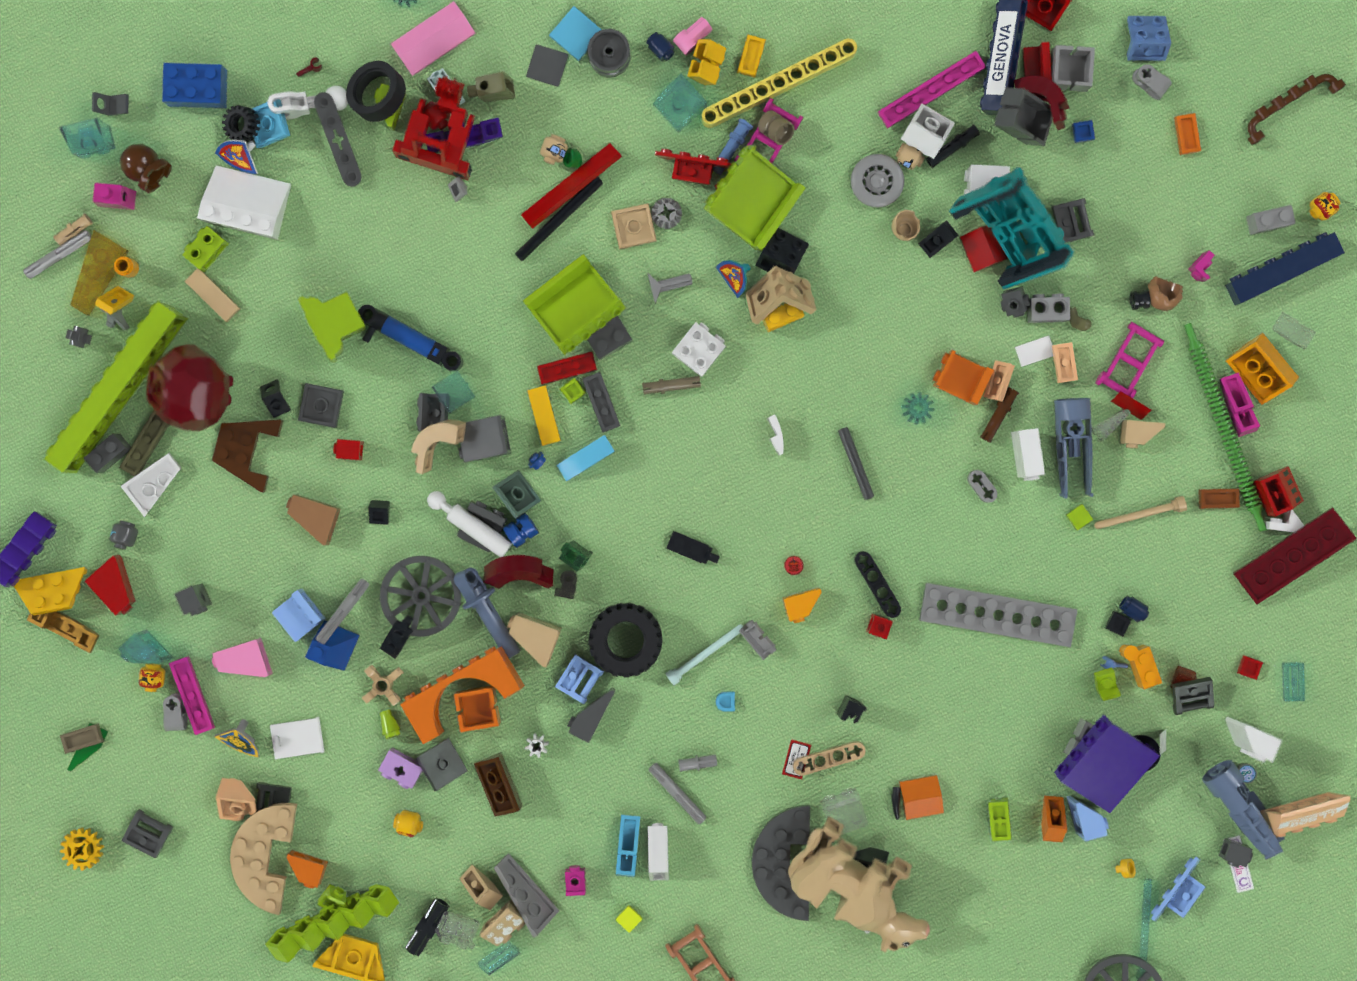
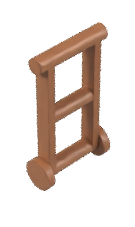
[665,924,736,981]

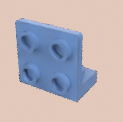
[1126,16,1171,61]

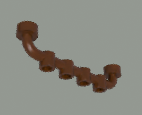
[1248,74,1346,145]

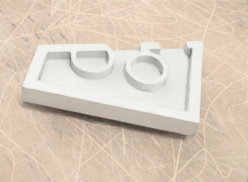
[121,452,181,517]

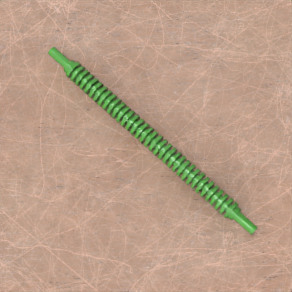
[1184,323,1267,532]

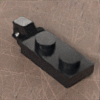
[666,531,720,564]
[380,614,414,659]

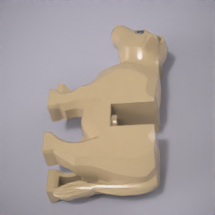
[788,816,930,952]

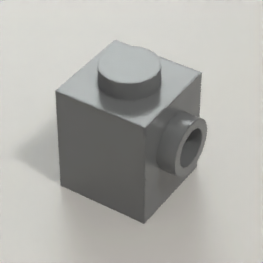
[1219,838,1253,868]

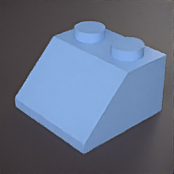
[1066,796,1109,841]

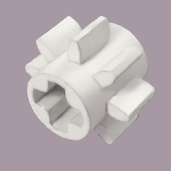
[525,733,549,758]

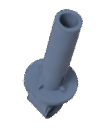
[454,568,521,658]

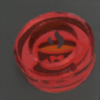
[784,556,804,575]

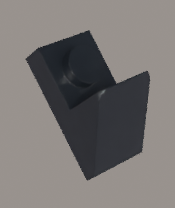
[918,220,959,258]

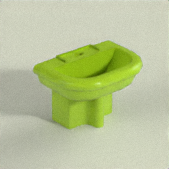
[298,292,366,363]

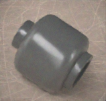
[109,521,138,550]

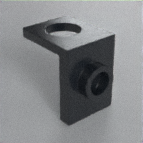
[260,379,291,418]

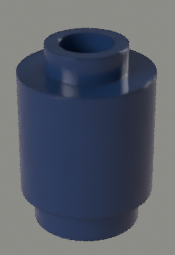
[646,32,675,61]
[1119,595,1149,622]

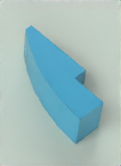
[557,435,615,482]
[616,815,640,877]

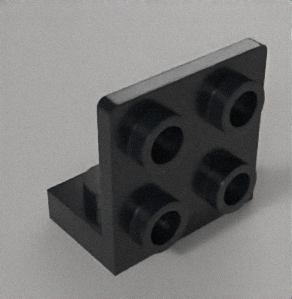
[755,228,809,274]

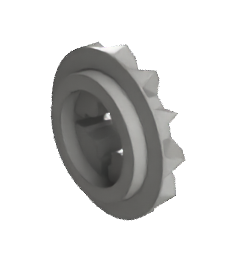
[651,198,682,229]

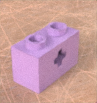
[378,747,423,789]

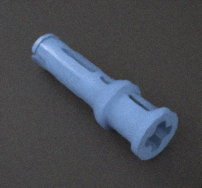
[713,118,754,175]

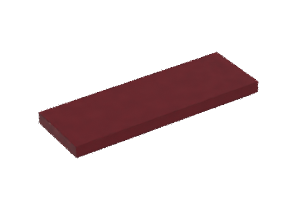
[1233,507,1357,605]

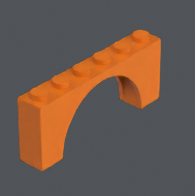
[400,646,525,744]

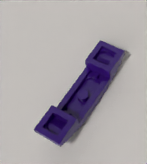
[426,117,503,153]

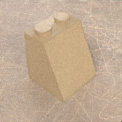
[507,612,562,667]

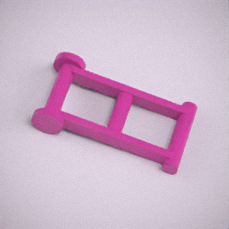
[734,98,804,163]
[1095,322,1165,398]

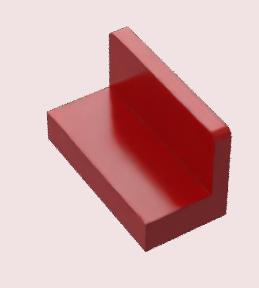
[1023,42,1052,80]

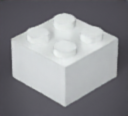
[901,104,955,159]

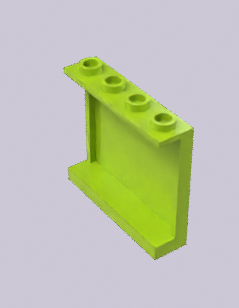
[703,145,805,251]
[523,254,626,356]

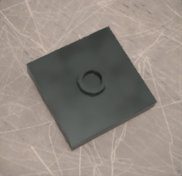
[416,738,468,791]

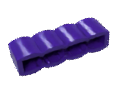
[0,511,57,588]

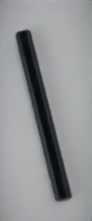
[515,177,603,261]

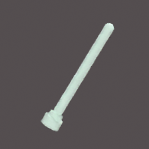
[665,624,744,686]

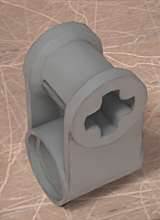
[1132,65,1172,100]
[163,693,187,731]

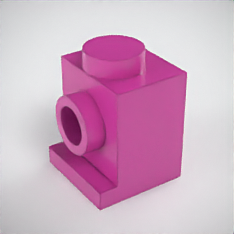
[565,865,586,896]

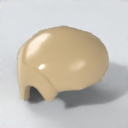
[891,209,920,241]

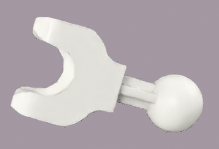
[268,86,348,120]

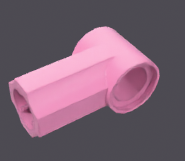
[673,17,712,56]

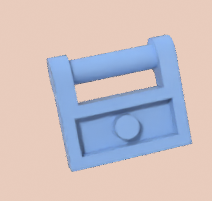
[555,654,605,704]

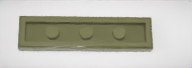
[119,410,169,476]

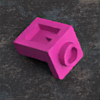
[1188,250,1215,282]

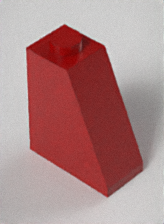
[85,555,136,616]

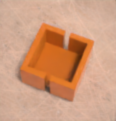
[454,686,501,732]

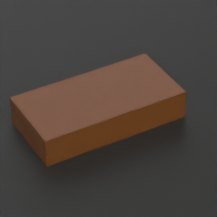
[1199,489,1240,509]

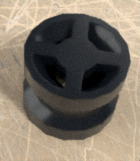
[1130,290,1150,310]

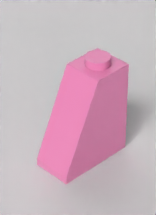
[212,638,273,677]

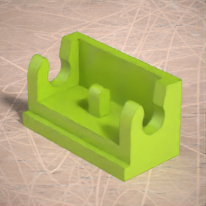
[988,797,1012,841]

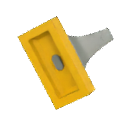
[95,286,134,330]

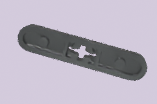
[314,92,362,187]

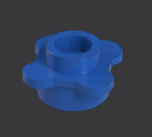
[528,451,546,470]

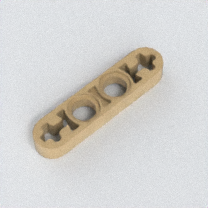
[793,741,866,776]

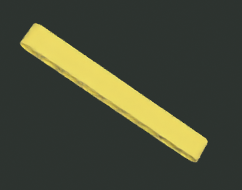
[701,38,857,128]

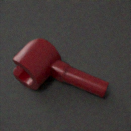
[296,57,322,77]

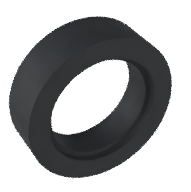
[346,61,406,122]

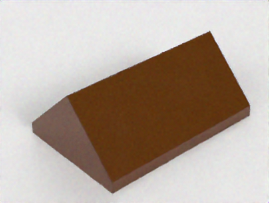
[474,752,522,817]

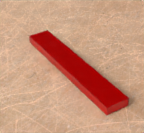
[521,143,622,229]

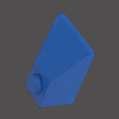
[305,620,360,671]

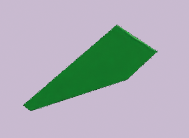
[67,722,109,771]

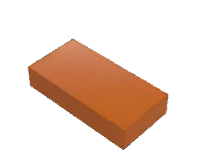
[1174,113,1201,155]

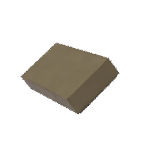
[60,724,104,754]

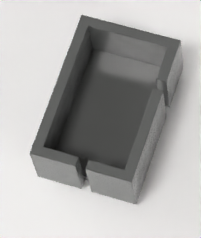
[994,88,1053,146]

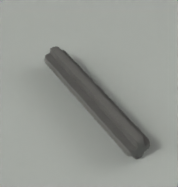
[838,427,874,500]

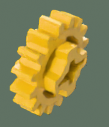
[60,827,104,871]

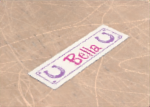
[1223,835,1254,893]

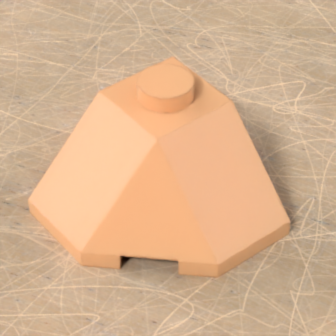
[216,778,257,821]

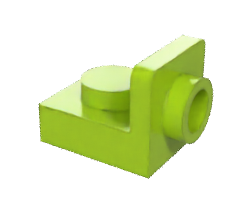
[1094,667,1121,701]

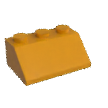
[1226,333,1299,405]

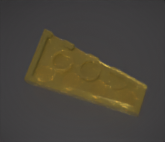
[70,230,129,316]

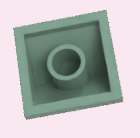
[492,470,541,519]

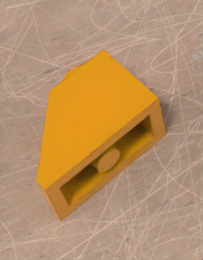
[782,588,822,623]

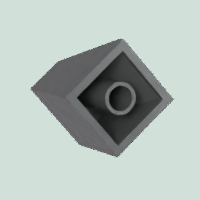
[458,415,511,462]

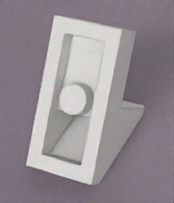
[1264,510,1304,532]

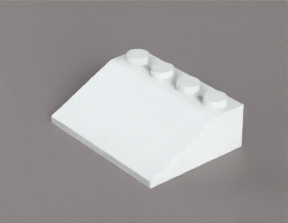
[197,166,291,240]

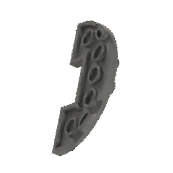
[752,805,810,921]

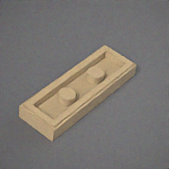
[185,268,240,322]

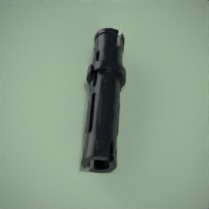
[926,125,980,168]

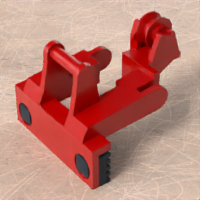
[392,76,475,181]

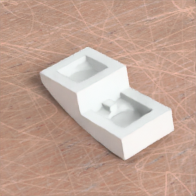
[767,414,784,455]

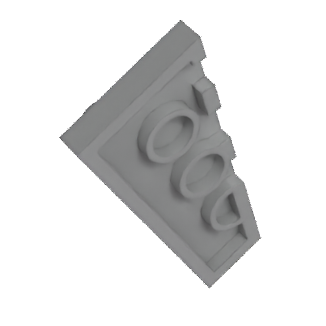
[494,854,559,938]

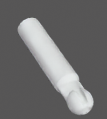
[427,491,513,557]

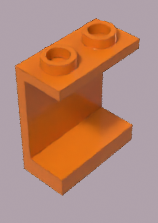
[933,350,994,405]

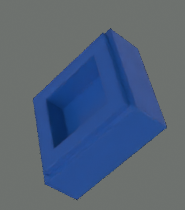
[1072,120,1095,143]

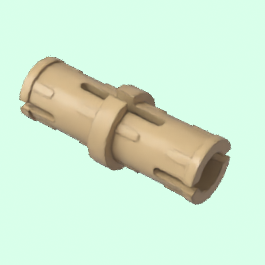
[53,214,93,246]

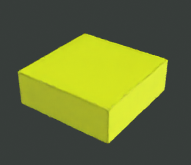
[615,905,642,933]

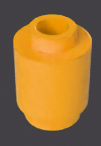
[114,256,139,278]

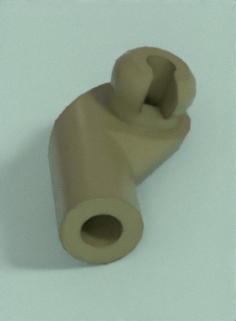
[1069,307,1092,331]

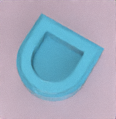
[716,691,735,712]

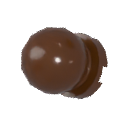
[120,144,172,193]

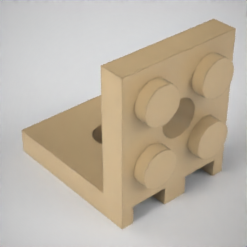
[745,266,816,324]

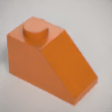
[1041,796,1067,842]
[286,850,328,888]

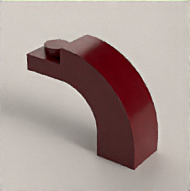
[1014,76,1070,130]
[483,555,554,589]

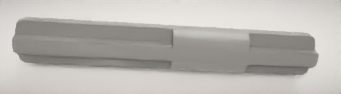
[23,230,92,279]
[316,579,369,644]
[649,763,706,824]

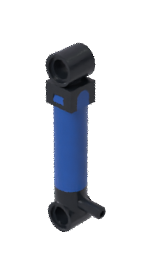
[358,305,463,372]

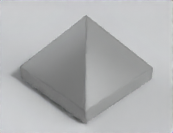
[448,176,467,202]

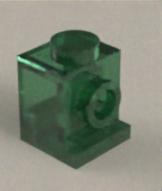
[559,540,593,572]

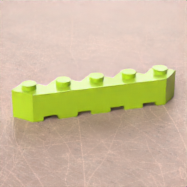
[265,884,399,963]

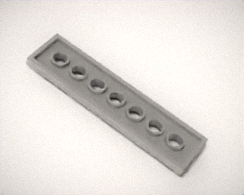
[919,583,1077,647]

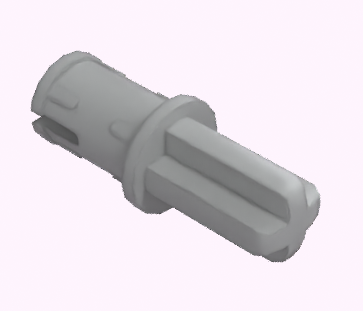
[679,755,717,772]

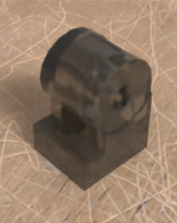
[554,570,578,599]

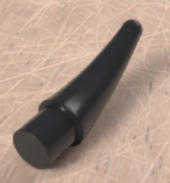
[891,787,901,820]

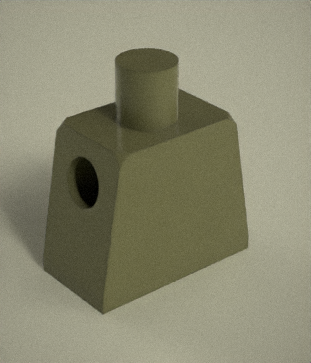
[467,71,515,102]

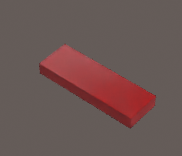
[537,351,597,385]

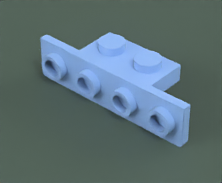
[1151,857,1206,921]

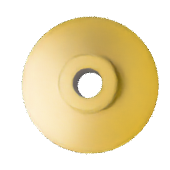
[1115,858,1136,878]

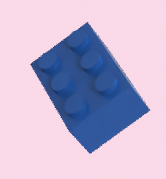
[162,63,228,108]

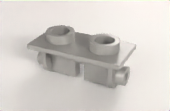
[739,620,777,660]

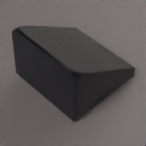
[368,500,390,525]

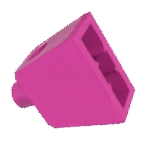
[93,183,136,210]

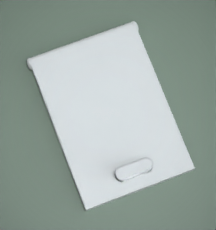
[270,717,325,759]

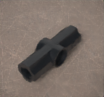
[405,898,450,956]

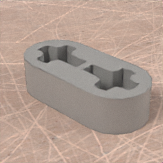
[967,470,997,503]

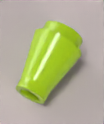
[379,709,401,739]

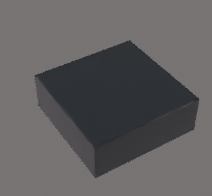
[1105,611,1131,637]

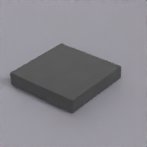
[298,383,344,428]

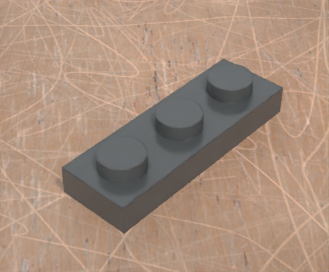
[582,372,620,433]

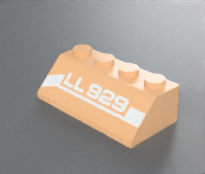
[1260,792,1351,837]

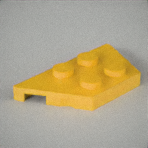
[14,567,87,616]
[312,933,385,981]

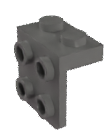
[457,500,507,552]

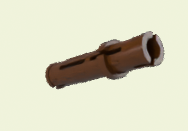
[980,387,1019,443]

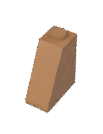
[286,495,341,546]

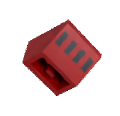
[1253,466,1304,517]

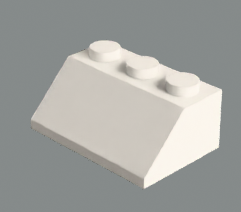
[1225,717,1282,762]

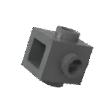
[1001,286,1030,318]

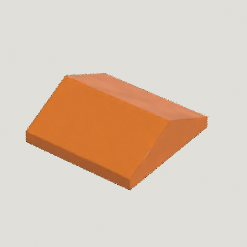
[899,775,944,820]

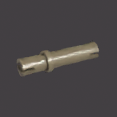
[642,376,701,395]

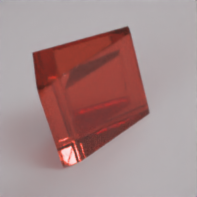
[1170,666,1197,688]

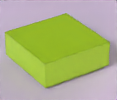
[560,377,586,404]
[1066,504,1093,531]

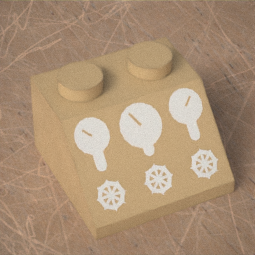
[479,899,525,947]

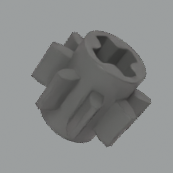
[65,326,92,348]

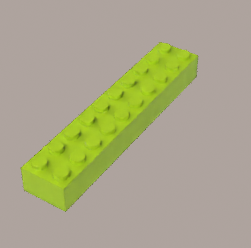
[44,301,188,473]

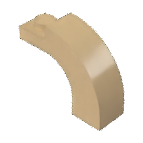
[411,420,466,474]

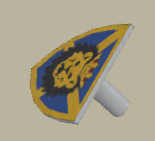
[214,719,259,757]

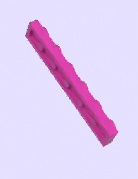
[878,51,986,129]

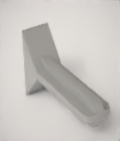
[648,274,692,304]

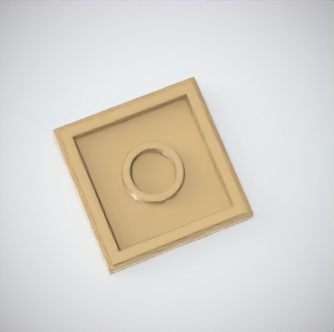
[611,203,657,250]

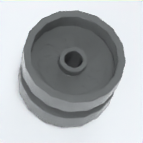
[588,29,631,78]

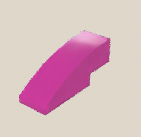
[1220,373,1260,437]

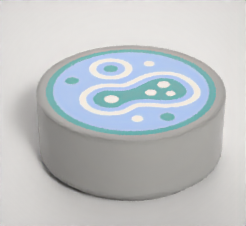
[1237,763,1257,783]

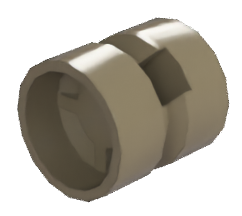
[758,110,794,145]

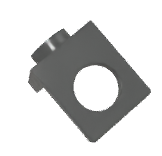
[92,92,129,116]

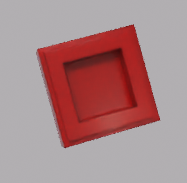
[1237,655,1263,680]

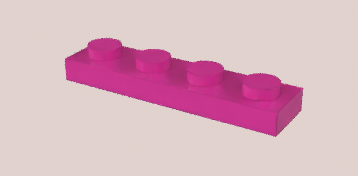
[169,656,215,735]

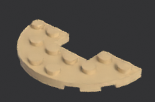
[230,803,297,915]

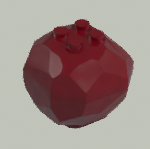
[147,344,234,431]

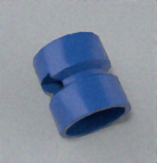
[503,513,539,548]

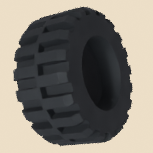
[589,603,662,678]

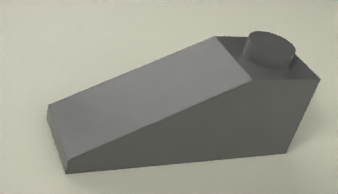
[567,688,616,743]

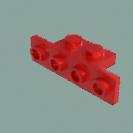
[655,149,731,185]

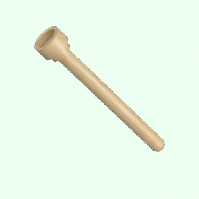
[1094,496,1187,529]

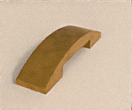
[27,611,99,653]

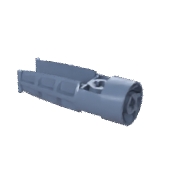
[1054,398,1094,499]
[1202,760,1285,860]

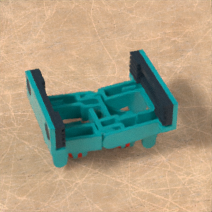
[949,167,1074,290]

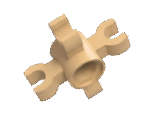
[362,665,404,706]

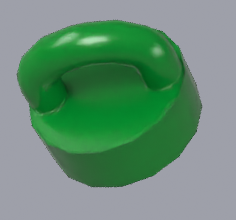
[563,148,582,168]

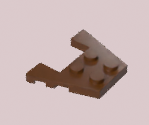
[212,420,283,493]

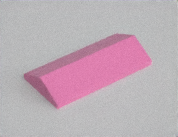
[391,1,476,76]

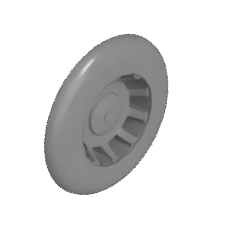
[851,154,904,208]

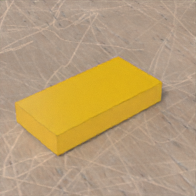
[737,34,766,78]

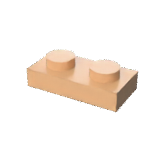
[1052,342,1078,383]
[983,360,1015,402]

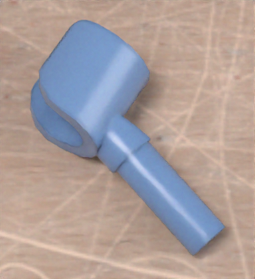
[1100,656,1128,669]

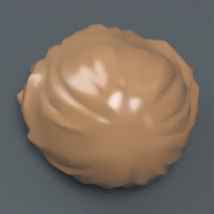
[1148,276,1183,311]

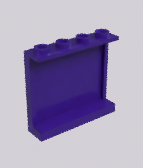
[1054,714,1160,813]

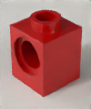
[333,439,364,460]
[866,613,893,640]

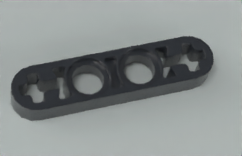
[854,551,901,618]

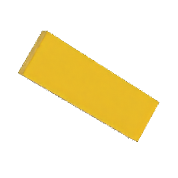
[527,385,561,446]

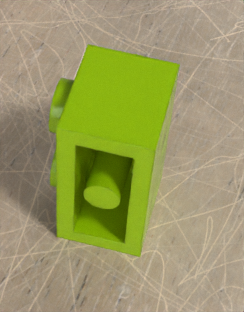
[182,226,229,272]

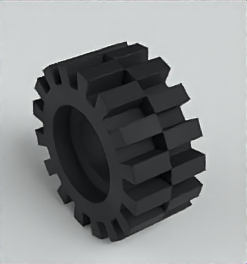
[222,105,260,142]

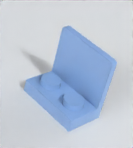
[272,589,326,642]

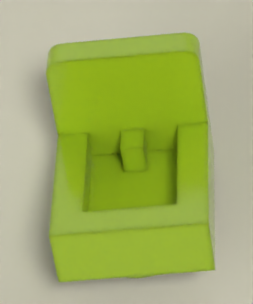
[317,884,346,908]

